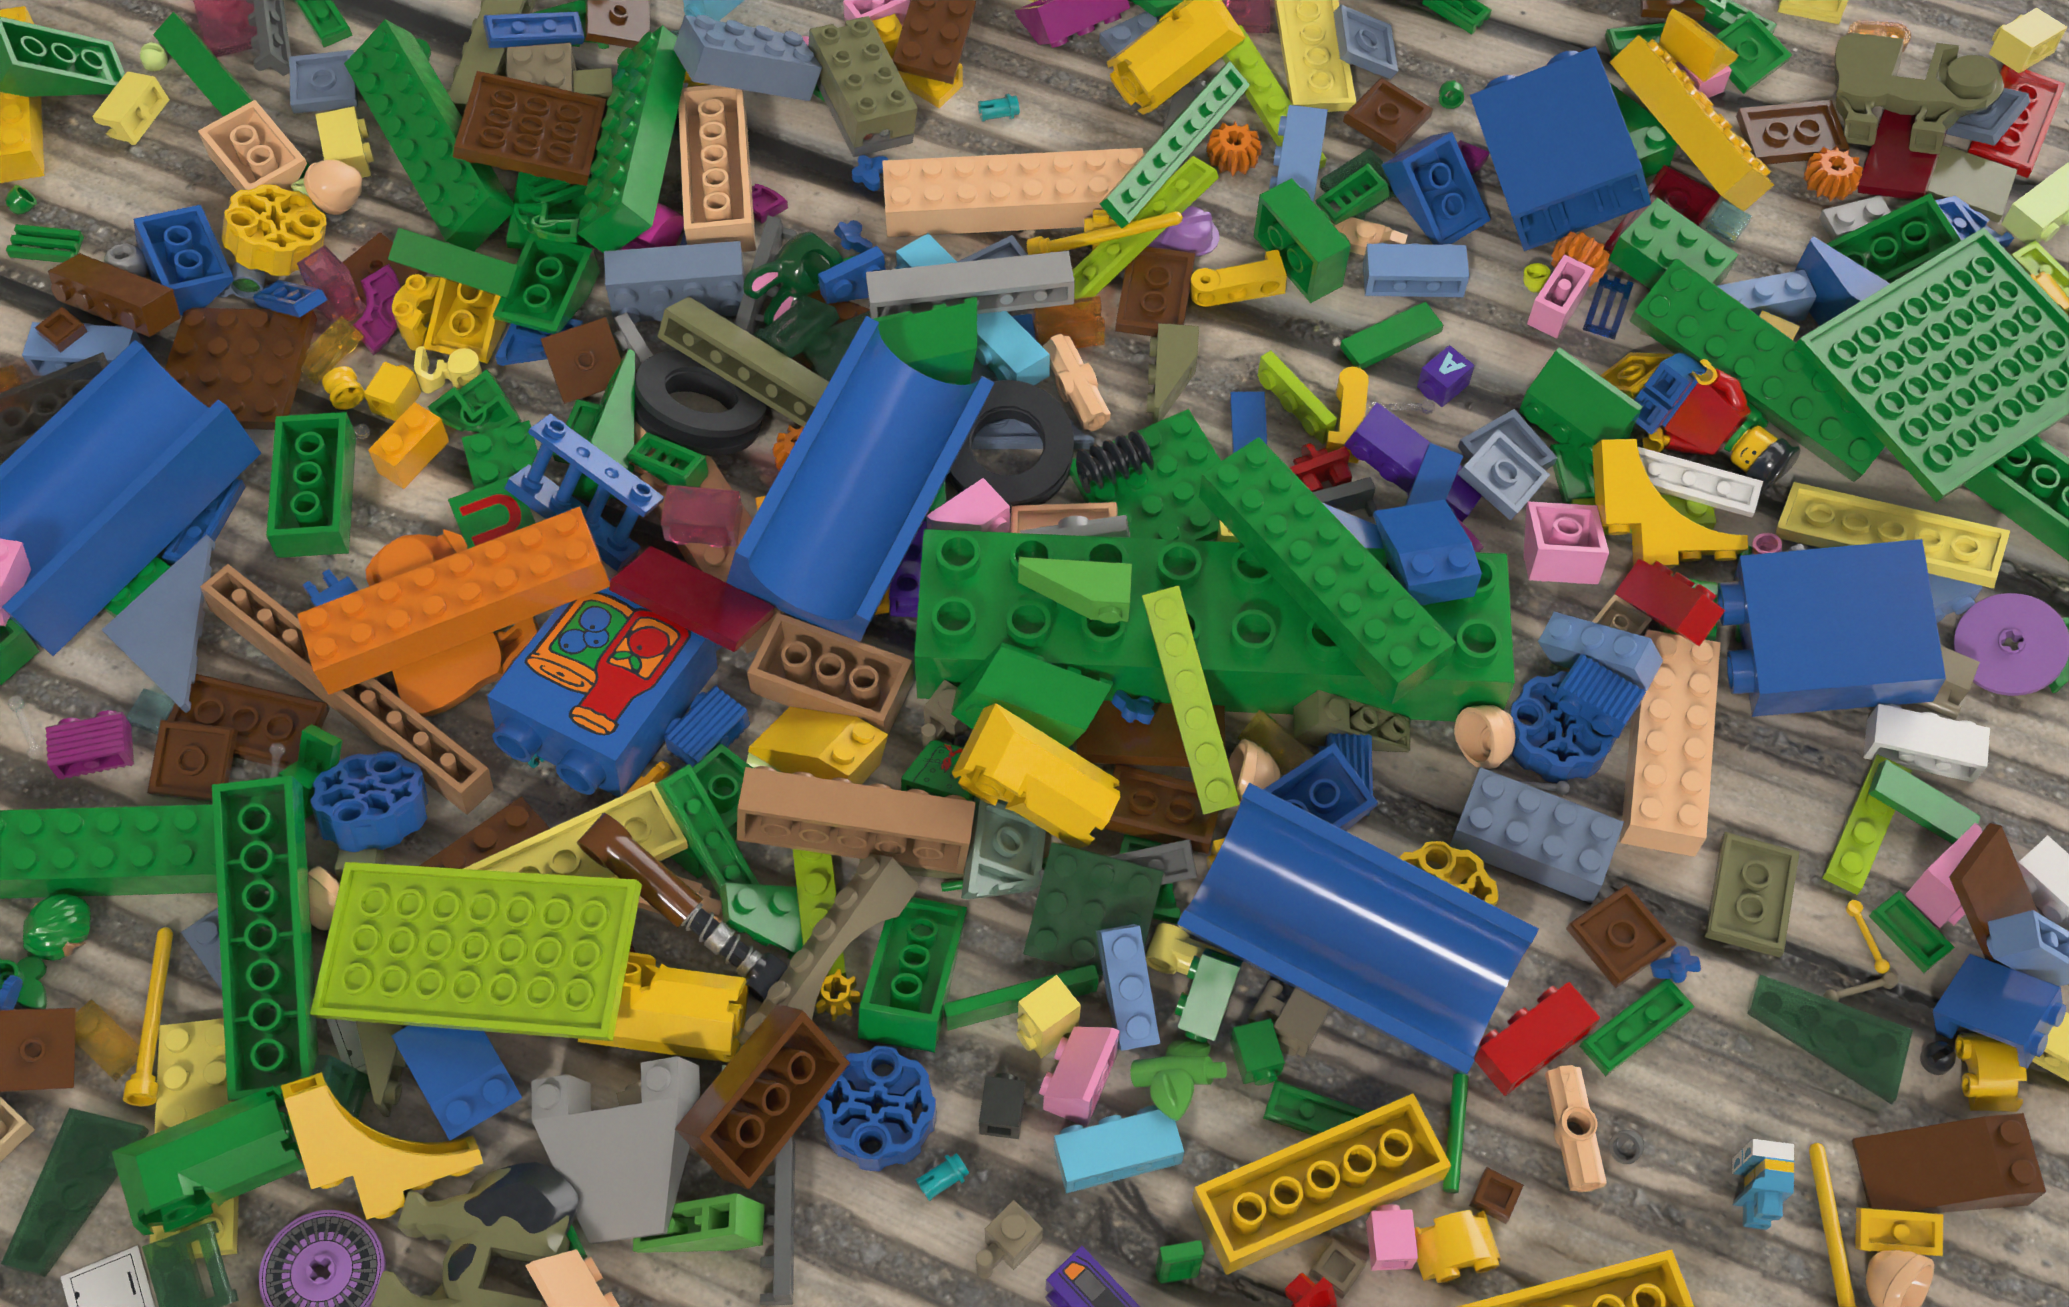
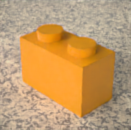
[368,402,449,489]

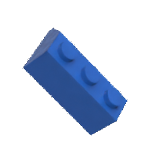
[133,205,233,316]

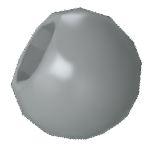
[104,243,147,278]

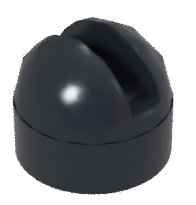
[1920,1041,1956,1075]

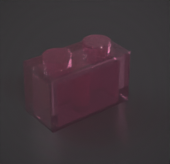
[297,245,364,328]
[661,485,743,548]

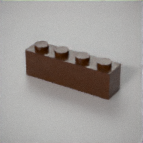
[48,253,181,337]

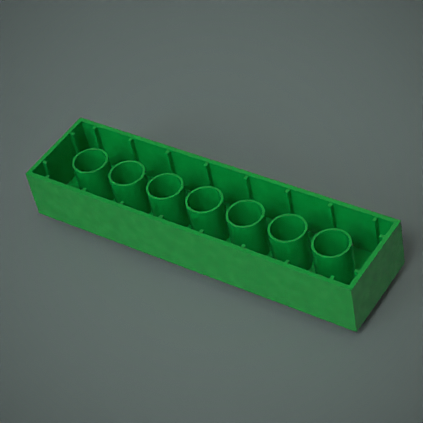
[914,529,1515,722]

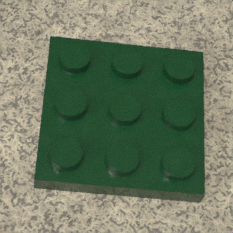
[1023,842,1165,976]

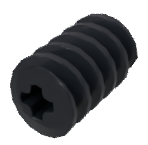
[1076,430,1154,494]

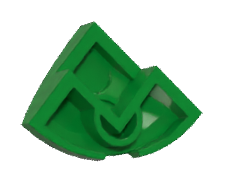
[514,203,581,243]
[427,369,522,433]

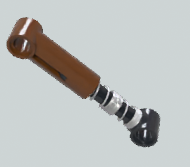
[577,813,788,1003]

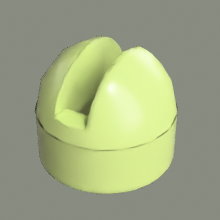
[140,42,168,71]

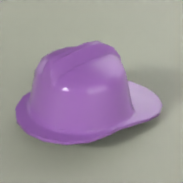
[1148,206,1220,257]

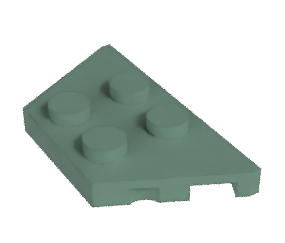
[961,796,1046,900]

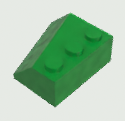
[873,297,977,385]
[951,643,1113,748]

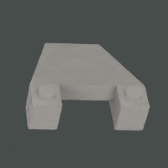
[531,1057,700,1244]

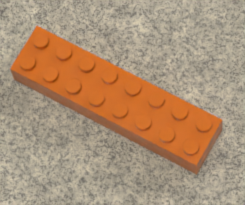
[297,507,610,695]

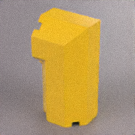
[1107,0,1246,115]
[952,703,1120,848]
[578,952,748,1062]

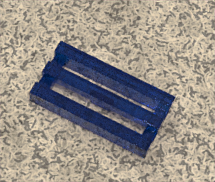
[1583,274,1634,340]

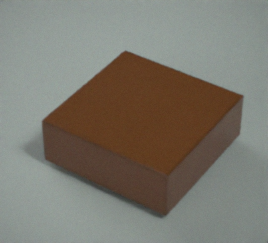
[35,306,88,353]
[1469,1167,1524,1224]

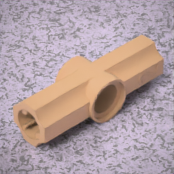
[1043,334,1111,432]
[1545,1065,1607,1193]

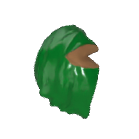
[23,894,91,961]

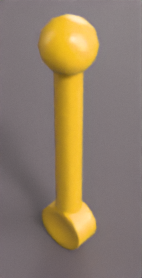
[1846,900,1890,974]

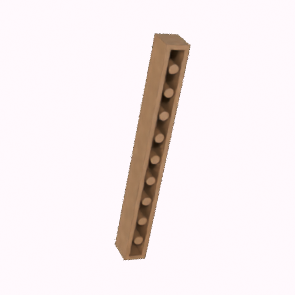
[200,564,494,815]

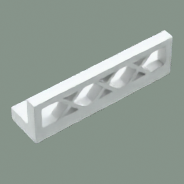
[1638,447,1763,518]

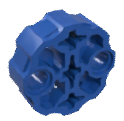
[1509,671,1617,783]
[310,751,429,852]
[818,1046,937,1171]

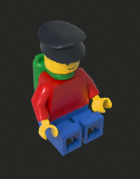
[1634,353,1801,492]

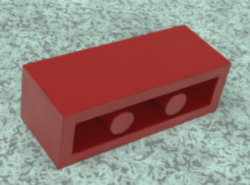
[1614,559,1725,647]
[1474,982,1601,1096]

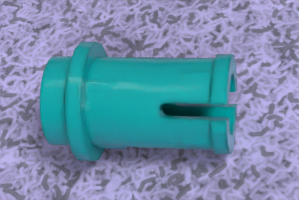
[978,93,1020,122]
[915,1153,969,1201]

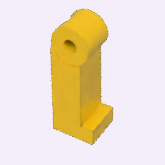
[1190,250,1287,307]
[1325,367,1369,464]

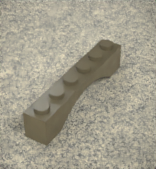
[737,853,919,1045]

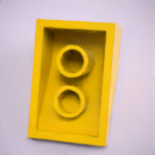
[424,277,508,364]
[748,707,888,785]

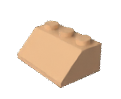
[198,100,307,191]
[526,1249,620,1307]

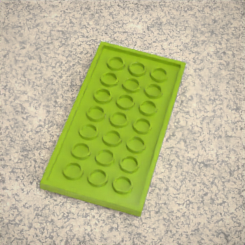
[310,862,642,1041]

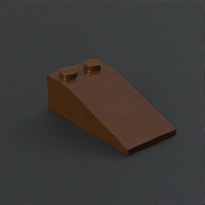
[1852,1113,2046,1213]

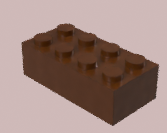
[675,1004,850,1190]

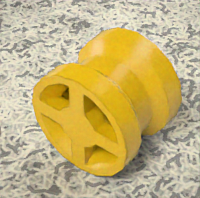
[322,366,365,410]

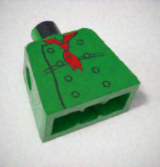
[901,735,974,802]

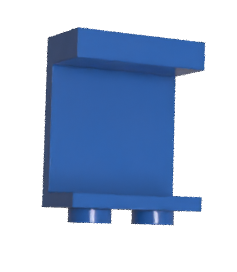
[1933,954,2066,1069]

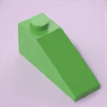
[1018,557,1132,623]
[633,1193,764,1253]

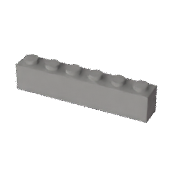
[866,251,1074,319]

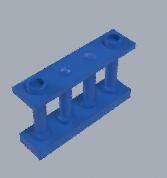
[504,414,665,572]

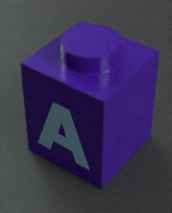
[1417,345,1475,407]

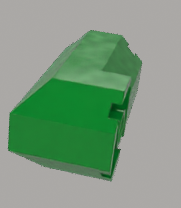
[112,1085,305,1235]

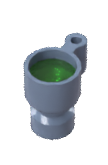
[218,262,266,299]

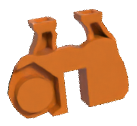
[365,529,540,717]

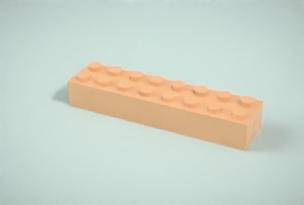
[882,148,1143,237]

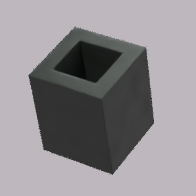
[979,1073,1025,1139]

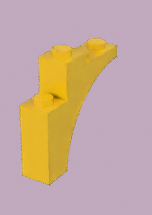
[1592,439,1748,569]
[281,1072,483,1220]

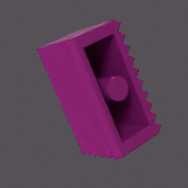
[45,710,134,780]

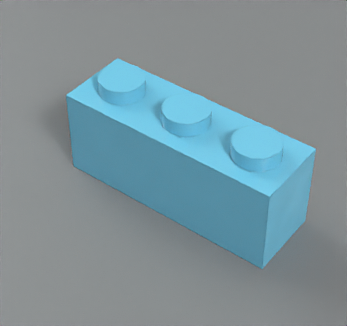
[1053,1105,1184,1193]

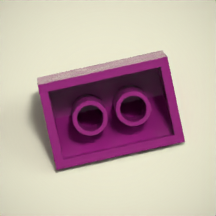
[1014,0,1130,48]

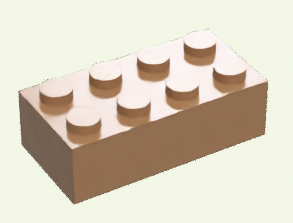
[747,613,914,735]

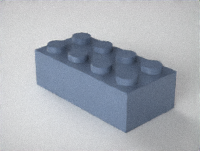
[674,15,822,101]
[604,241,746,324]
[1450,767,1624,904]

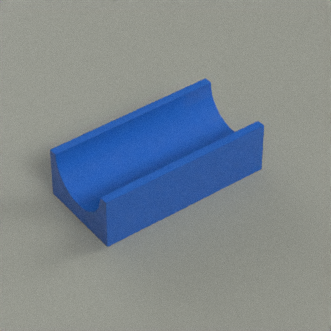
[726,316,994,642]
[0,340,261,656]
[1177,783,1539,1074]

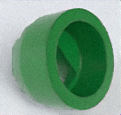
[1439,80,1464,109]
[5,185,37,214]

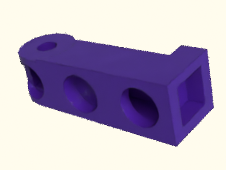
[889,521,927,617]

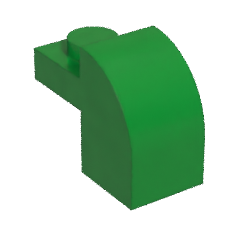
[278,724,343,819]

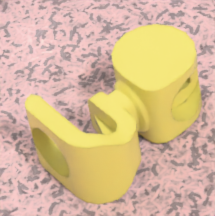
[414,346,482,394]

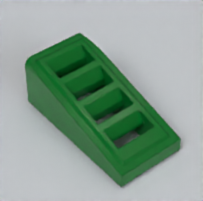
[1315,163,1389,225]
[627,432,708,496]

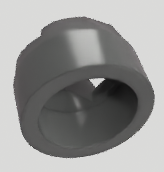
[1609,1130,1644,1164]

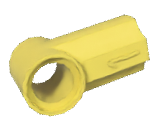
[1145,923,1227,975]

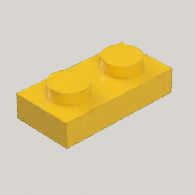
[1855,1207,1943,1256]

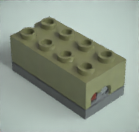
[808,16,918,157]

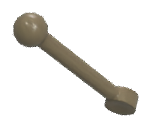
[1823,972,1898,1004]

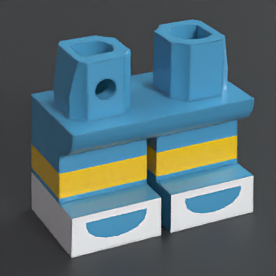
[1732,1139,1794,1230]

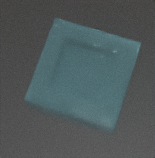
[1705,201,1752,244]
[126,688,175,735]

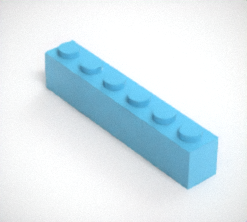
[895,233,1050,385]

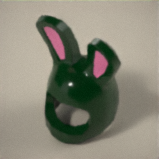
[743,231,844,333]

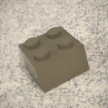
[507,43,577,92]

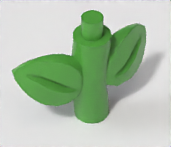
[1130,1039,1227,1121]

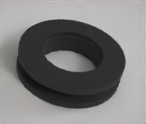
[634,350,767,456]
[947,380,1074,514]

